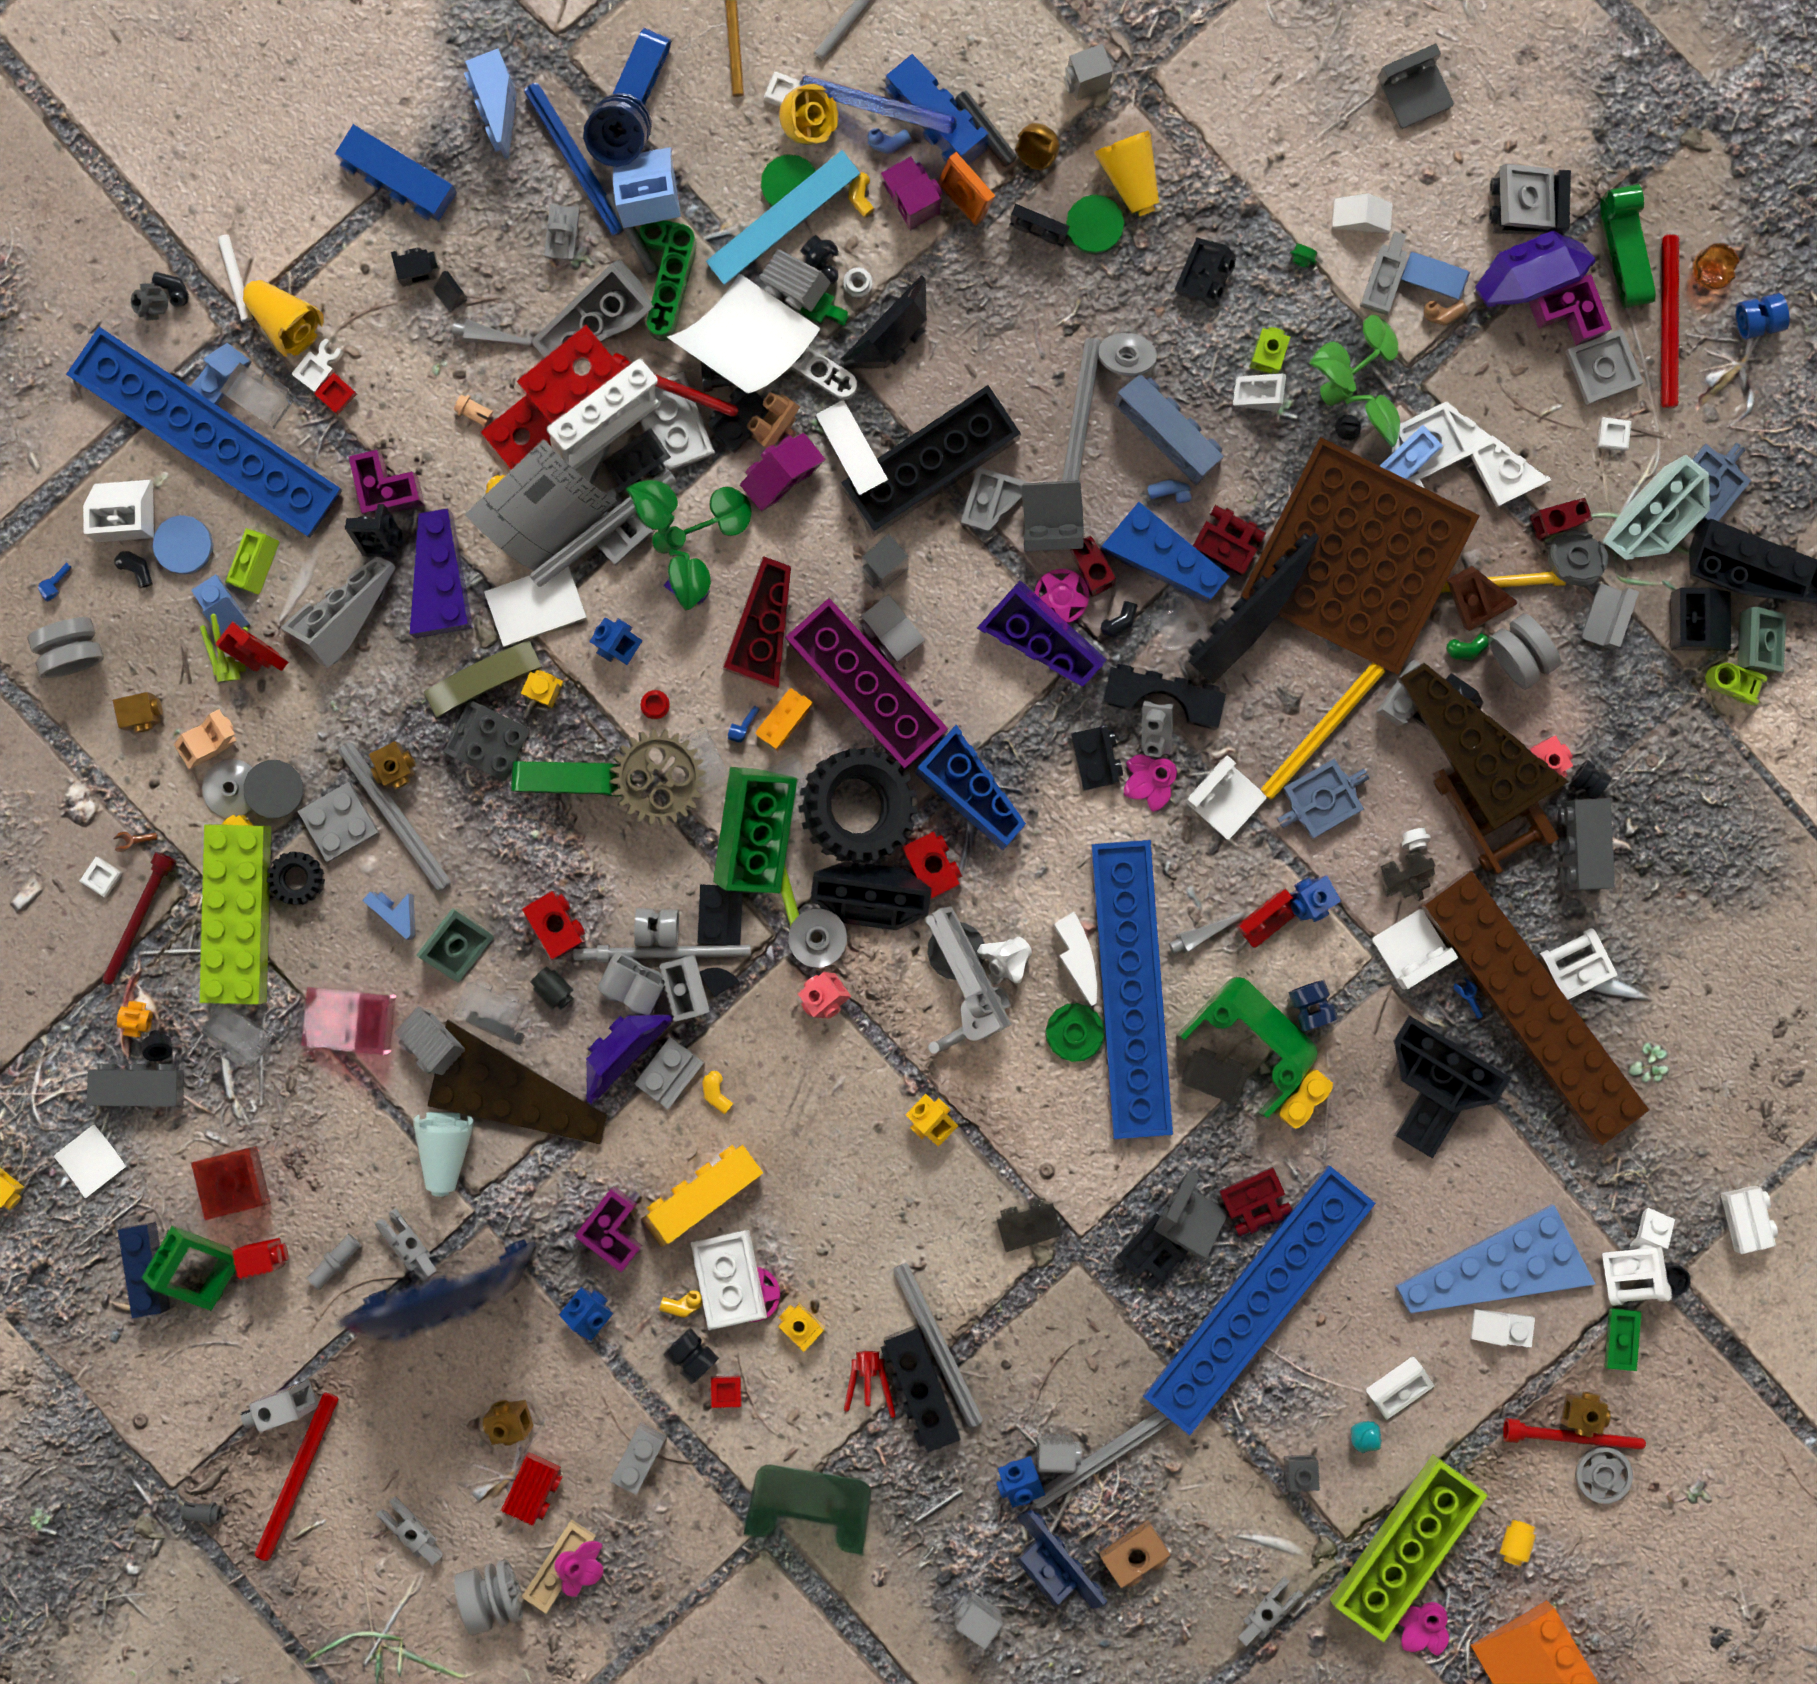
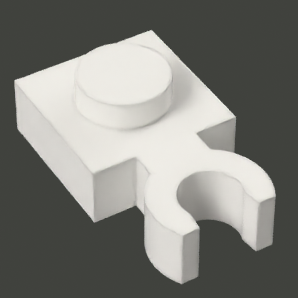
[292,338,343,392]

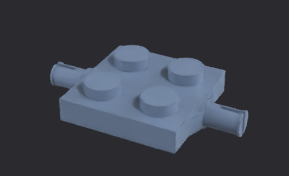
[1692,443,1752,521]
[1277,758,1370,839]

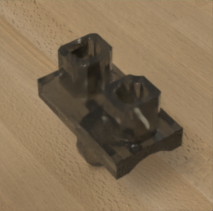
[1381,849,1436,902]

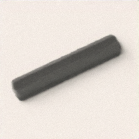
[955,91,1016,167]

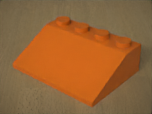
[1470,1600,1599,1684]

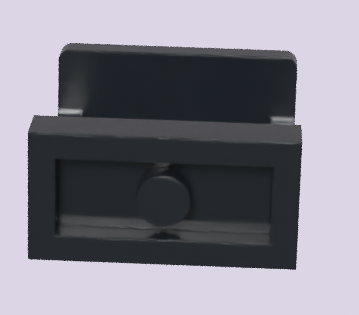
[1489,170,1571,235]

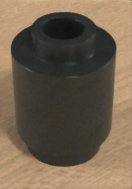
[530,966,574,1010]

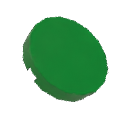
[761,154,816,207]
[1066,194,1124,255]
[1045,1003,1104,1062]

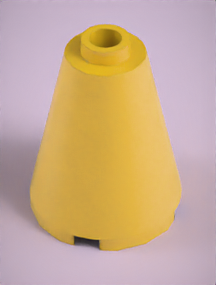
[1094,130,1159,217]
[243,280,324,357]

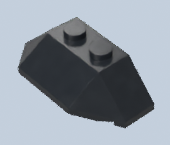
[840,275,927,369]
[811,861,932,930]
[1393,1015,1511,1112]

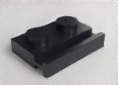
[1010,204,1070,247]
[697,884,743,945]
[1394,1093,1461,1159]

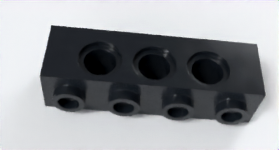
[881,1324,961,1453]

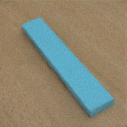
[706,150,861,285]

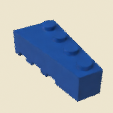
[885,53,989,165]
[1100,502,1230,603]
[915,724,1026,851]

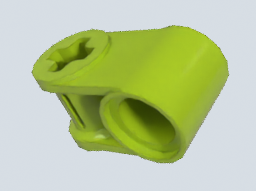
[1705,663,1768,706]

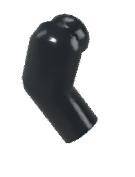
[1100,601,1138,638]

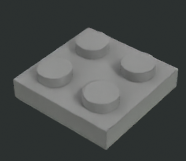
[1499,164,1555,230]
[1565,329,1643,406]
[298,782,379,862]

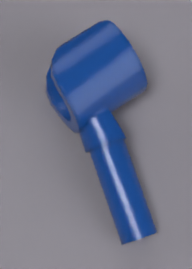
[38,563,72,601]
[728,706,760,743]
[1453,977,1484,1019]

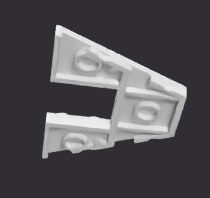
[1392,402,1551,508]

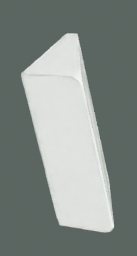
[1366,1357,1434,1420]

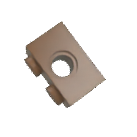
[1099,1520,1171,1588]

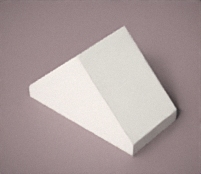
[1332,193,1393,233]
[1233,374,1286,412]

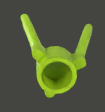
[200,614,248,682]

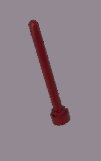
[103,852,177,985]

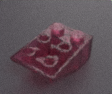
[301,987,396,1055]

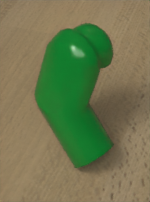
[1446,633,1489,661]

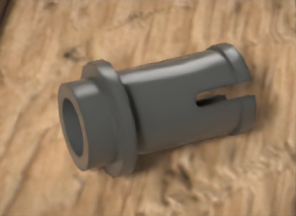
[181,1502,222,1527]

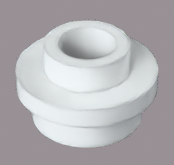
[843,268,872,298]
[1401,828,1431,852]

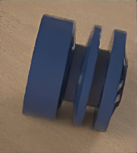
[583,93,652,167]

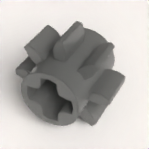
[131,283,168,321]

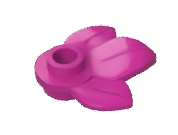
[1124,754,1177,812]
[554,1541,604,1597]
[1398,1602,1449,1656]

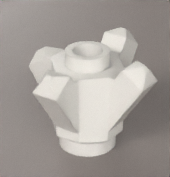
[977,937,1032,984]

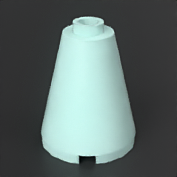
[413,1112,474,1197]

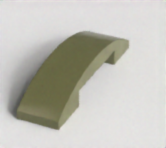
[424,640,542,718]

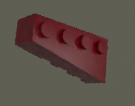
[721,556,791,689]

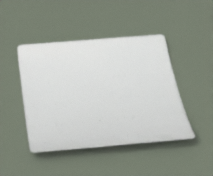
[54,1125,126,1198]

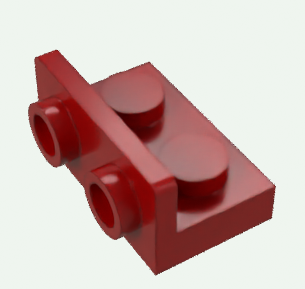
[215,621,289,672]
[1235,889,1296,948]

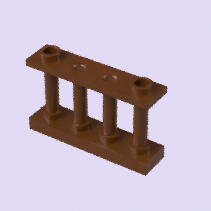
[1433,769,1559,875]

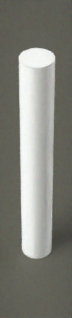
[218,235,253,322]

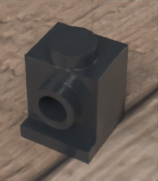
[391,248,439,287]

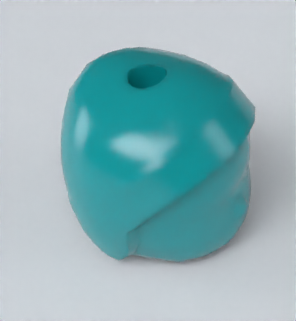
[1350,1421,1382,1453]

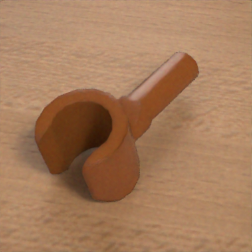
[113,832,157,852]

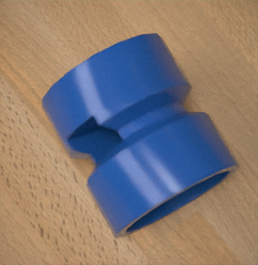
[1736,293,1790,340]

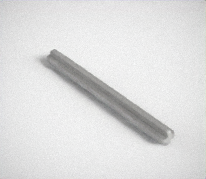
[1062,338,1101,481]
[530,469,676,587]
[338,742,451,891]
[894,1263,983,1428]
[1033,1410,1173,1509]

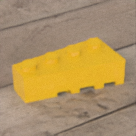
[641,1144,763,1247]

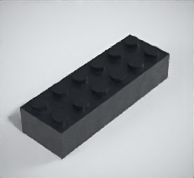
[841,385,1021,537]

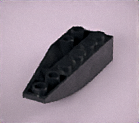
[1689,519,1817,604]
[1188,532,1319,684]

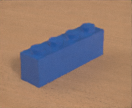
[335,124,457,222]

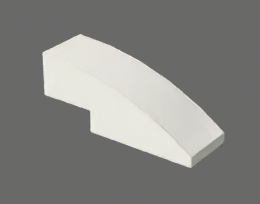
[1053,912,1097,1006]

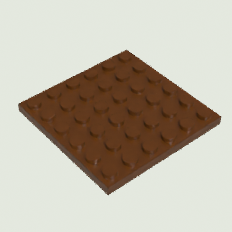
[1240,437,1480,675]

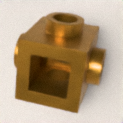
[369,741,416,790]
[1561,1392,1611,1437]
[483,1399,534,1446]

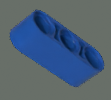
[613,28,672,105]

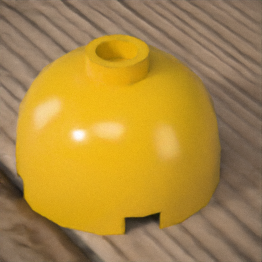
[779,84,838,145]

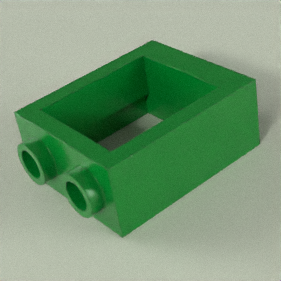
[142,1226,236,1311]

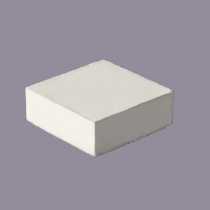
[764,71,802,107]
[1597,417,1632,452]
[80,857,123,898]

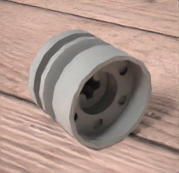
[454,1559,523,1636]

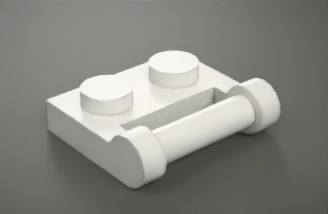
[1539,928,1617,1000]
[1602,1247,1672,1306]

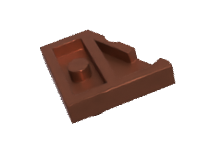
[1447,566,1517,631]

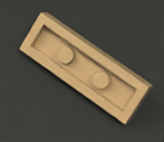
[522,1519,596,1613]

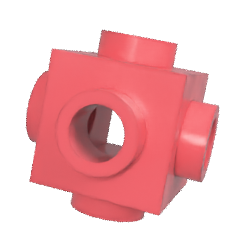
[1529,735,1573,777]
[798,972,851,1019]

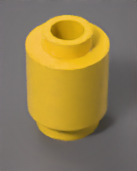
[1499,1519,1536,1566]

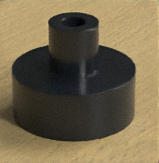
[141,1030,173,1061]

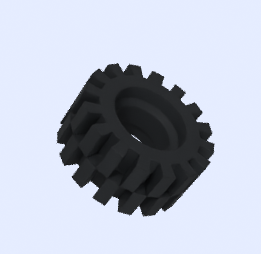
[267,851,325,905]

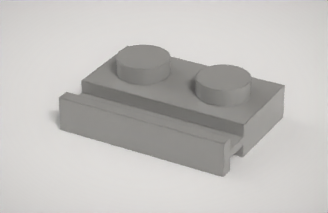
[634,1037,705,1110]

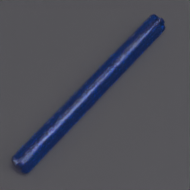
[799,75,957,134]

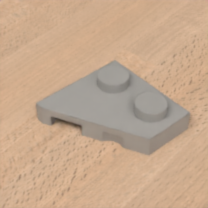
[960,467,1030,532]

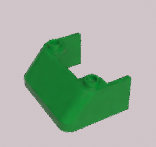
[1176,977,1318,1119]

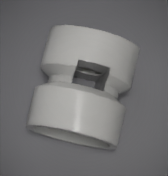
[634,908,679,947]

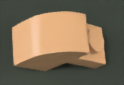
[174,709,236,769]

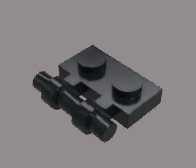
[1116,1212,1189,1290]

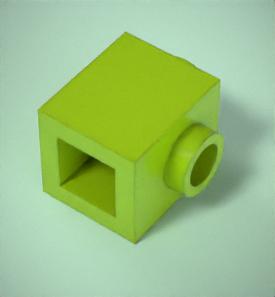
[1249,327,1291,374]

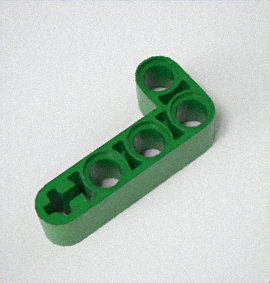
[1600,184,1656,308]
[640,220,697,341]
[511,761,632,797]

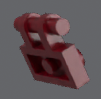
[1192,505,1266,576]
[1218,1167,1292,1237]

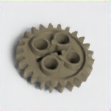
[609,729,706,826]

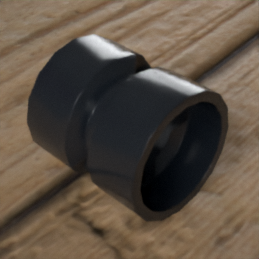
[663,1328,719,1385]

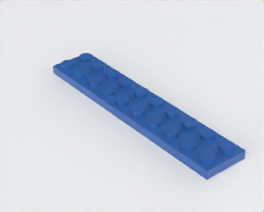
[66,326,343,538]
[1091,840,1173,1139]
[1143,1165,1376,1435]

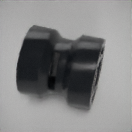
[1570,760,1612,799]
[1665,1262,1691,1295]

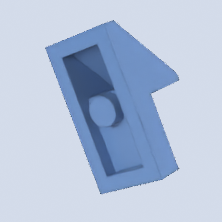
[190,343,251,405]
[191,574,250,635]
[362,891,415,940]

